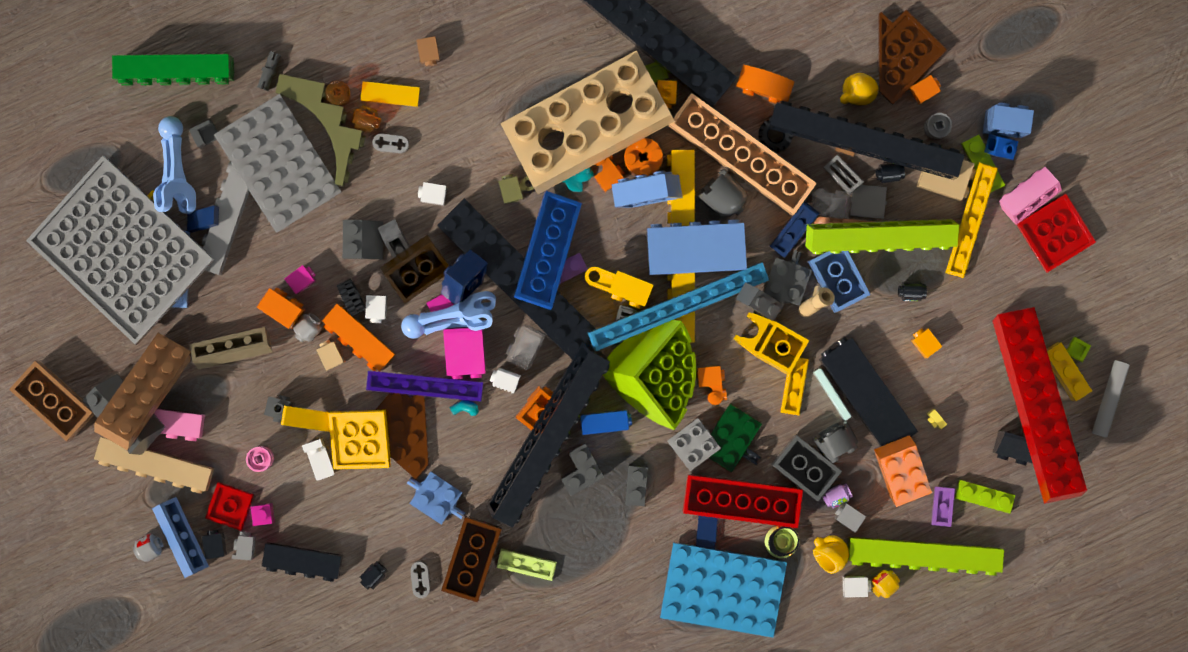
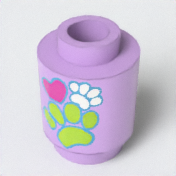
[823,483,853,509]

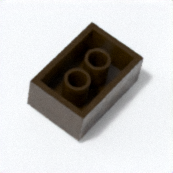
[380,235,449,304]

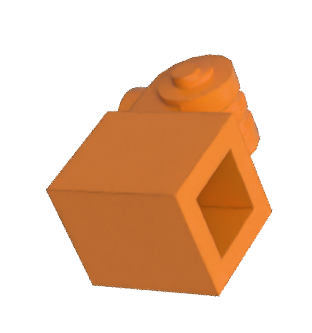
[594,155,625,193]
[697,366,727,405]

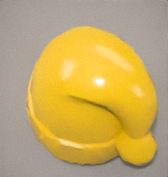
[840,73,879,106]
[813,535,849,574]

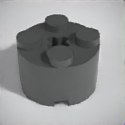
[813,421,858,463]

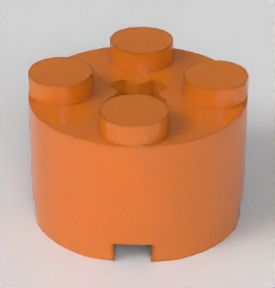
[624,138,663,176]

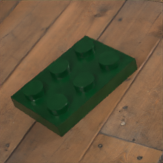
[709,404,762,472]

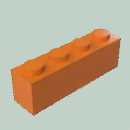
[322,304,396,372]

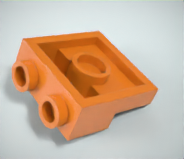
[515,386,553,430]

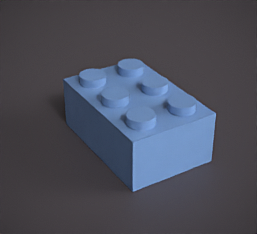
[983,103,1034,138]
[612,171,683,208]
[808,251,870,313]

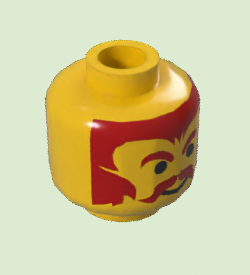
[871,570,900,598]

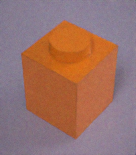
[909,75,941,105]

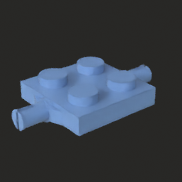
[407,472,465,525]

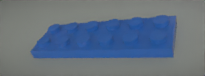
[514,191,582,310]

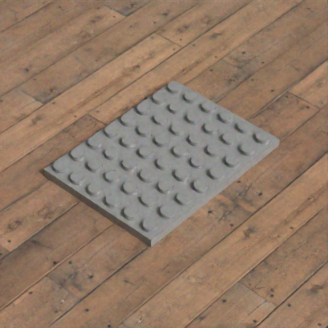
[26,156,215,345]

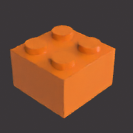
[257,287,306,329]

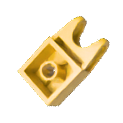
[585,267,653,309]
[733,312,809,376]

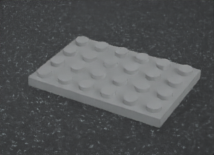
[214,94,341,233]

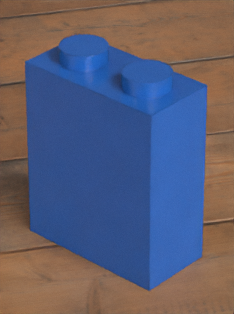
[581,410,632,435]

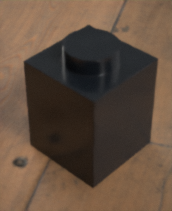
[202,530,227,559]

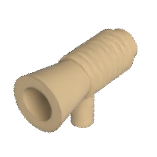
[798,286,835,317]

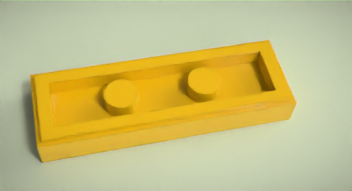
[361,81,420,107]
[780,358,809,416]
[281,405,330,432]

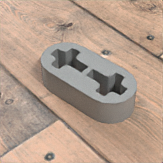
[372,134,409,154]
[411,561,430,598]

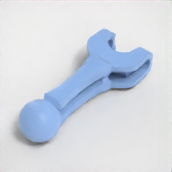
[153,116,196,214]
[401,291,496,339]

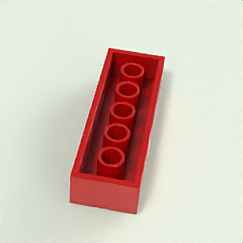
[682,474,803,528]

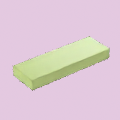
[496,548,557,581]

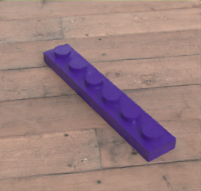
[366,371,483,402]

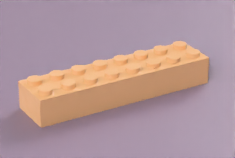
[669,93,817,216]

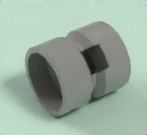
[924,113,952,140]

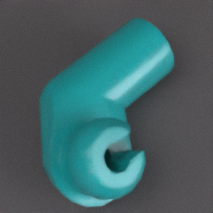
[449,400,479,416]

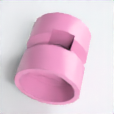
[246,446,274,472]

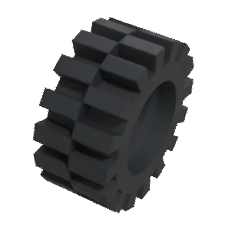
[758,118,793,153]
[337,279,366,316]

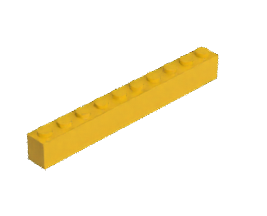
[667,150,695,342]

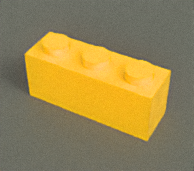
[1047,342,1092,401]

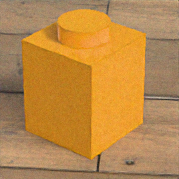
[911,328,942,358]

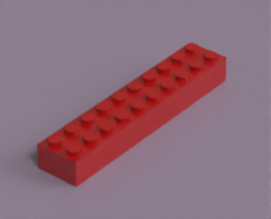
[993,307,1087,504]

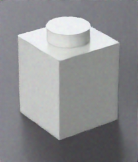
[418,182,447,206]
[365,295,387,323]
[843,576,871,597]

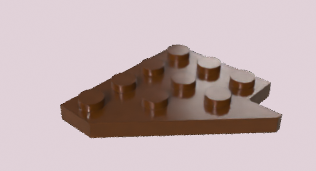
[878,10,947,105]
[375,393,429,479]

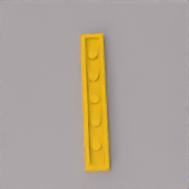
[945,162,998,278]

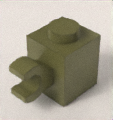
[498,174,534,204]

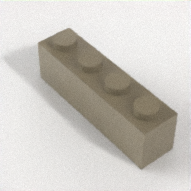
[190,327,273,370]

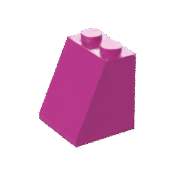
[443,328,486,379]

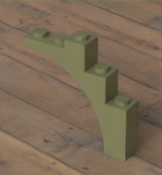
[276,74,366,187]

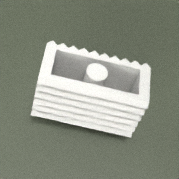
[490,368,521,393]

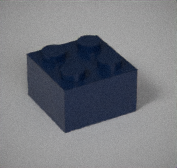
[441,250,488,304]

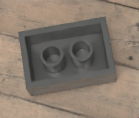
[771,435,842,501]

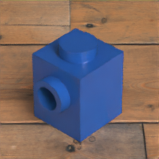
[984,134,1018,160]

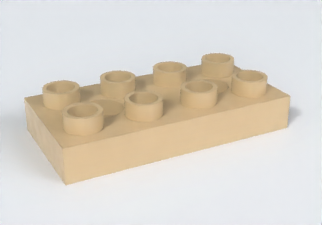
[500,50,674,194]

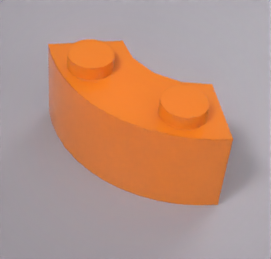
[736,65,795,104]

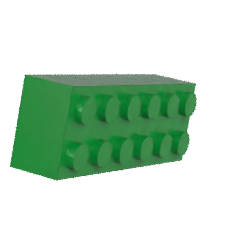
[112,54,234,86]

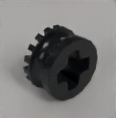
[743,448,762,465]

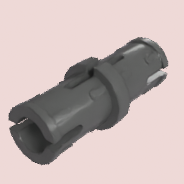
[257,51,281,91]

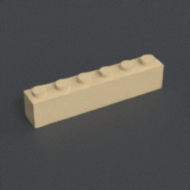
[94,437,214,494]

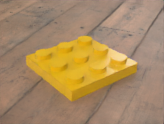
[328,410,391,469]

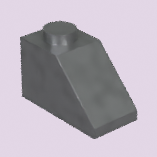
[378,219,409,258]

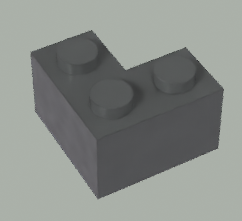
[561,443,604,496]

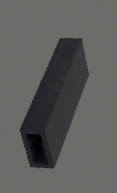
[819,337,918,447]

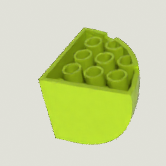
[603,320,696,430]

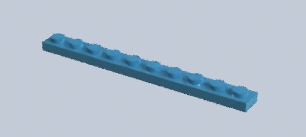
[588,262,769,351]

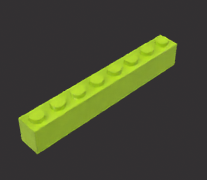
[805,219,959,254]
[848,537,1004,576]

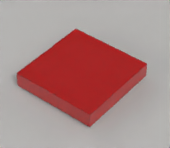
[205,482,254,531]

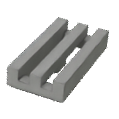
[824,154,864,195]

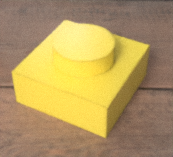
[927,409,947,429]

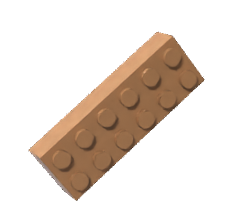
[94,333,191,451]

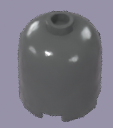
[698,168,747,217]

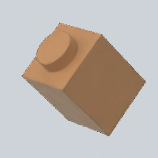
[416,36,440,67]

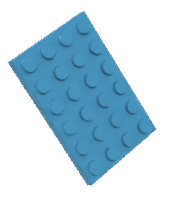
[660,542,787,638]

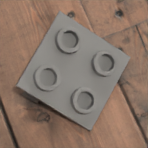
[667,418,721,471]

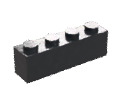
[261,542,343,582]

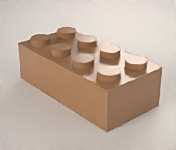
[9,361,95,441]

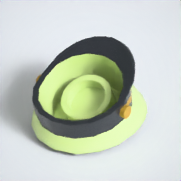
[765,525,800,558]

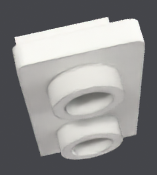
[302,438,335,480]

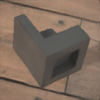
[189,120,218,148]

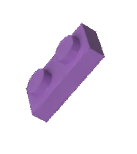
[559,253,588,284]
[931,486,955,527]

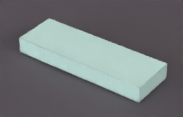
[813,368,851,421]

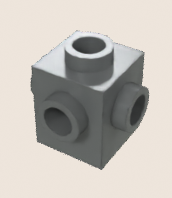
[264,395,295,423]

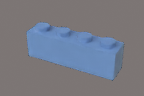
[152,497,209,578]

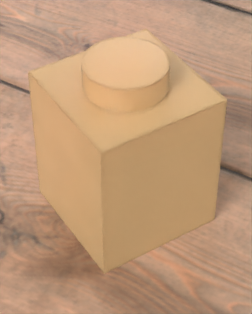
[317,340,345,371]

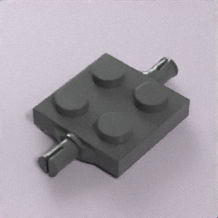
[764,250,812,314]

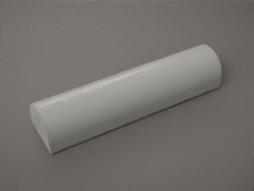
[1092,360,1130,438]

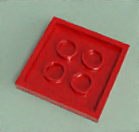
[1017,194,1096,273]

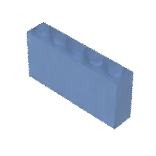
[647,220,747,275]

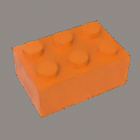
[874,435,932,507]

